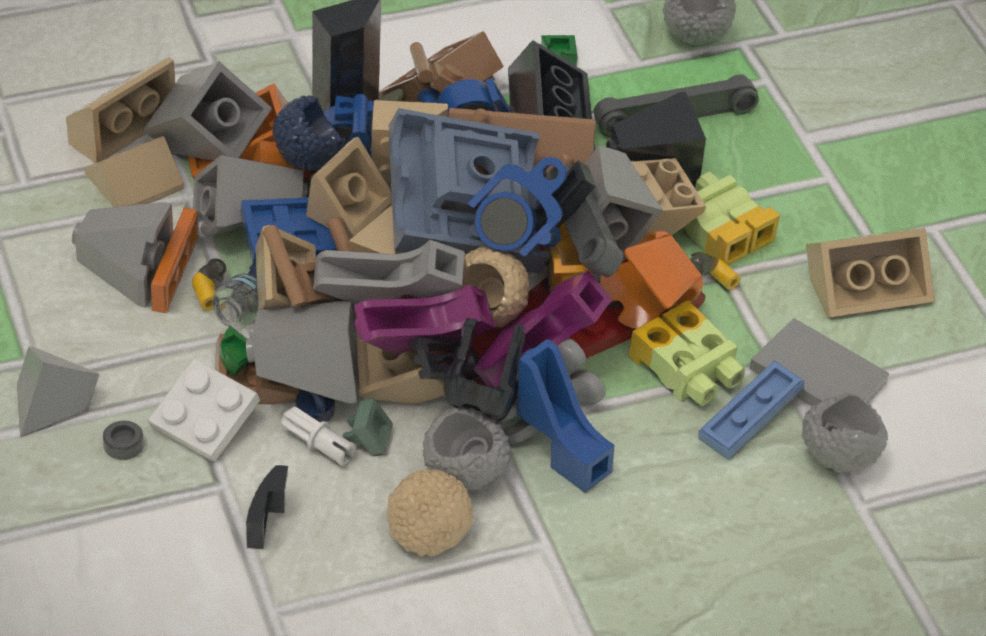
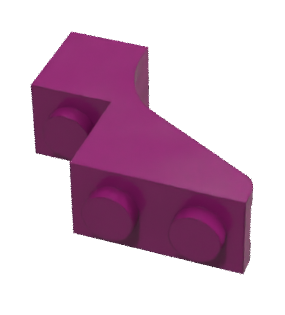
[473,270,612,388]
[354,285,496,355]

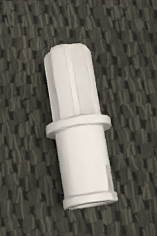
[281,407,356,466]

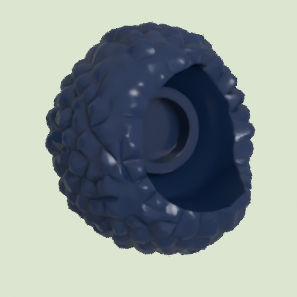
[273,95,346,171]

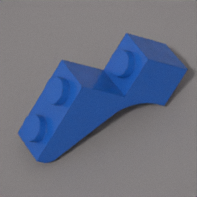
[517,339,615,493]

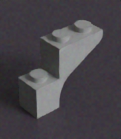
[313,240,464,304]

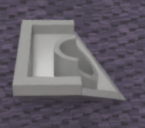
[17,346,99,438]

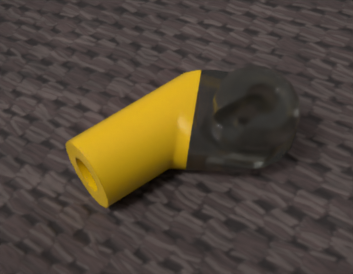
[690,252,741,290]
[192,258,227,311]

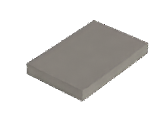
[749,318,889,406]

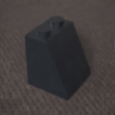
[606,92,706,188]

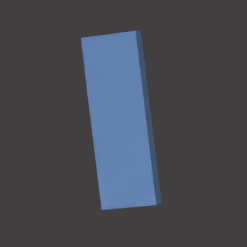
[698,360,805,460]

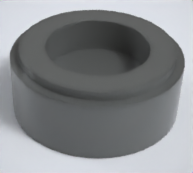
[103,421,144,460]

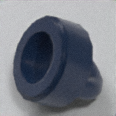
[295,390,335,422]

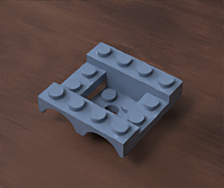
[388,108,550,274]

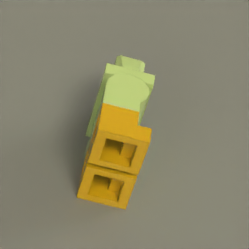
[680,171,780,265]
[628,300,745,406]

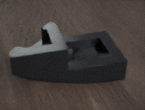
[246,465,288,549]

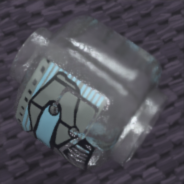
[212,273,258,330]

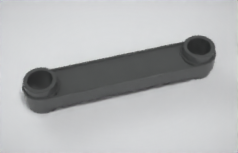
[594,74,759,136]
[547,164,623,277]

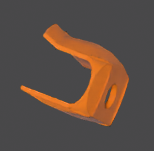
[600,231,703,329]

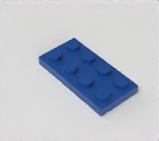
[240,197,391,264]

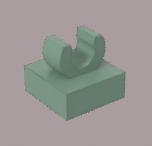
[343,397,393,456]

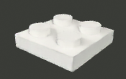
[148,359,260,463]

